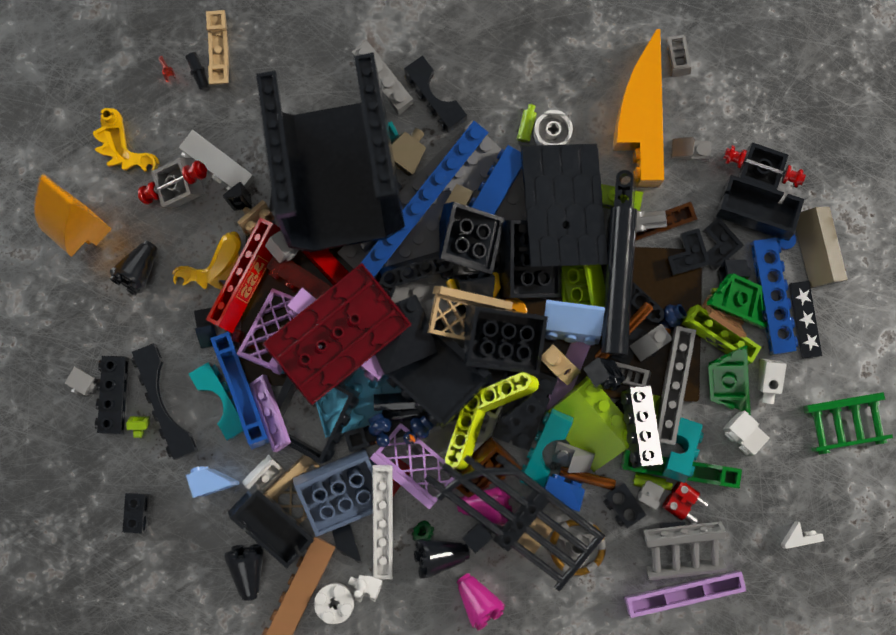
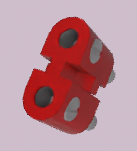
[662,481,709,524]

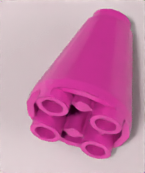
[457,487,512,526]
[456,573,505,631]

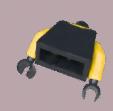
[441,261,501,310]

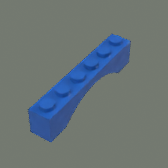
[210,332,270,450]

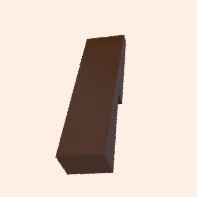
[635,202,698,242]

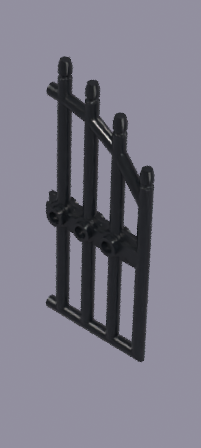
[425,455,606,592]

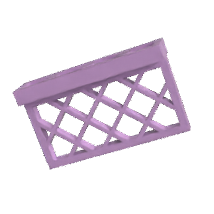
[237,288,294,375]
[369,423,456,509]

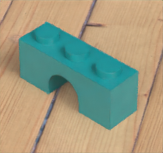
[662,417,704,483]

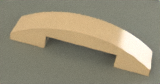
[206,10,229,85]

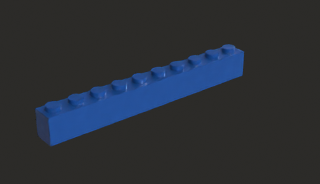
[359,121,489,277]

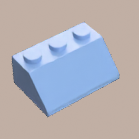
[544,300,605,345]
[186,466,240,498]

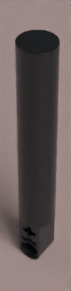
[601,170,637,355]

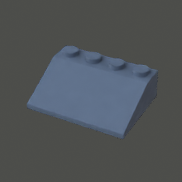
[293,449,373,537]

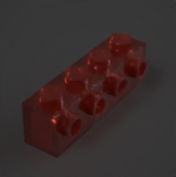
[266,256,331,299]

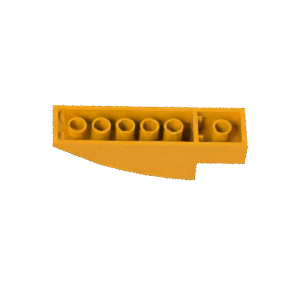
[613,29,664,188]
[35,175,112,257]

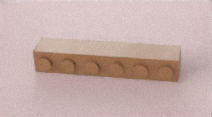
[262,536,336,635]

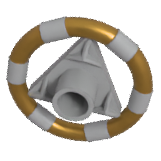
[550,519,606,576]

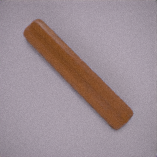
[559,466,616,490]

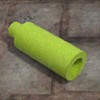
[516,104,537,143]
[633,472,673,492]

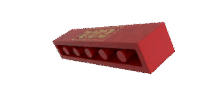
[206,218,281,334]

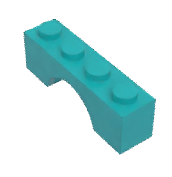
[189,362,244,441]
[520,408,573,487]

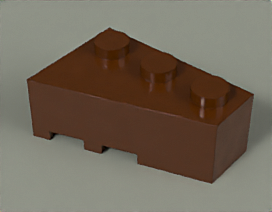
[449,437,522,498]

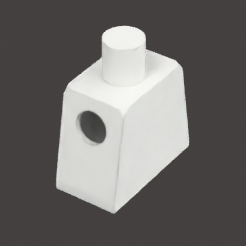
[758,358,786,404]

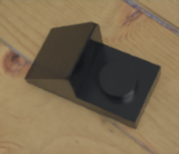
[194,307,218,349]

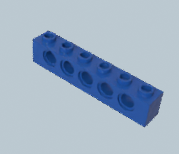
[750,237,798,356]

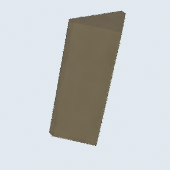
[796,207,848,288]

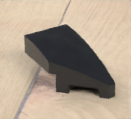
[332,524,361,563]

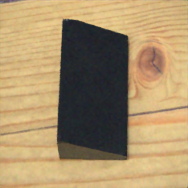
[223,182,252,211]

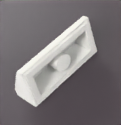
[242,455,285,492]

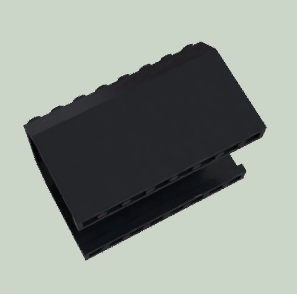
[256,52,405,252]

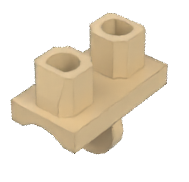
[237,200,274,236]

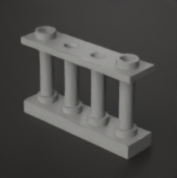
[644,521,727,581]

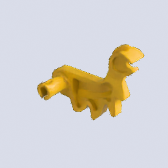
[93,108,160,172]
[172,231,241,290]

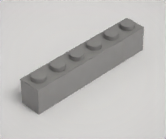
[656,326,696,446]

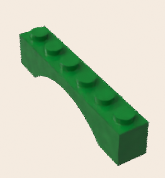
[621,450,742,489]

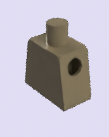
[391,128,426,176]

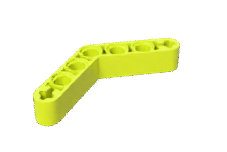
[445,372,539,470]

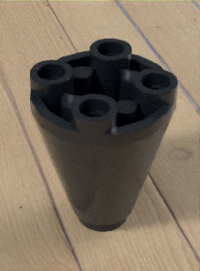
[109,241,158,296]
[414,539,470,579]
[224,544,264,601]

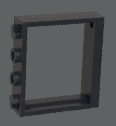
[276,376,360,464]

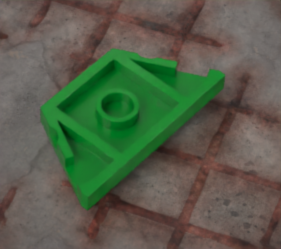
[707,273,767,328]
[708,346,751,416]

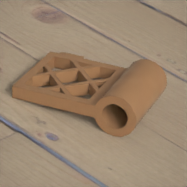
[701,295,747,338]

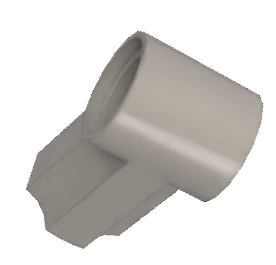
[636,210,667,232]

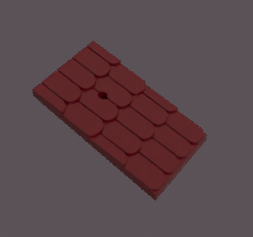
[262,263,412,406]

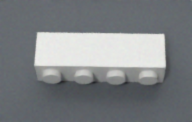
[179,130,255,190]

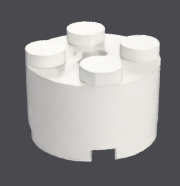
[533,110,573,145]
[314,582,355,624]

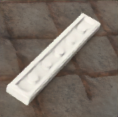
[373,465,393,579]

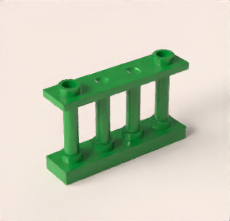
[803,392,893,455]

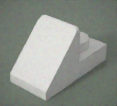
[781,521,824,549]

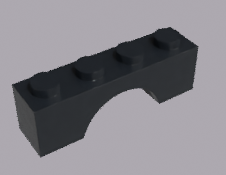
[404,55,467,132]

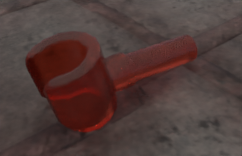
[158,56,176,82]
[232,329,256,351]

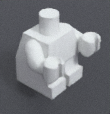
[348,575,383,602]

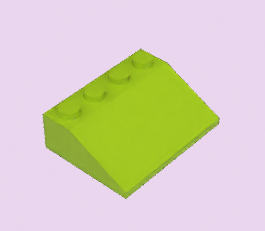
[544,376,629,472]

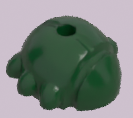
[412,520,434,541]

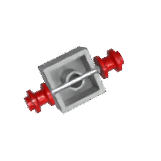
[138,158,207,207]

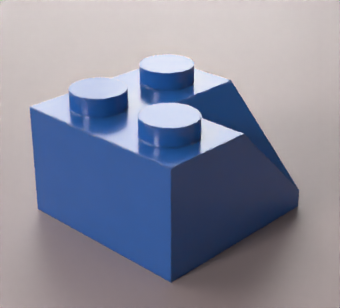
[543,474,585,512]

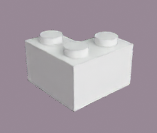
[722,411,770,455]

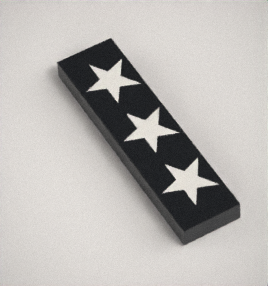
[789,280,822,359]

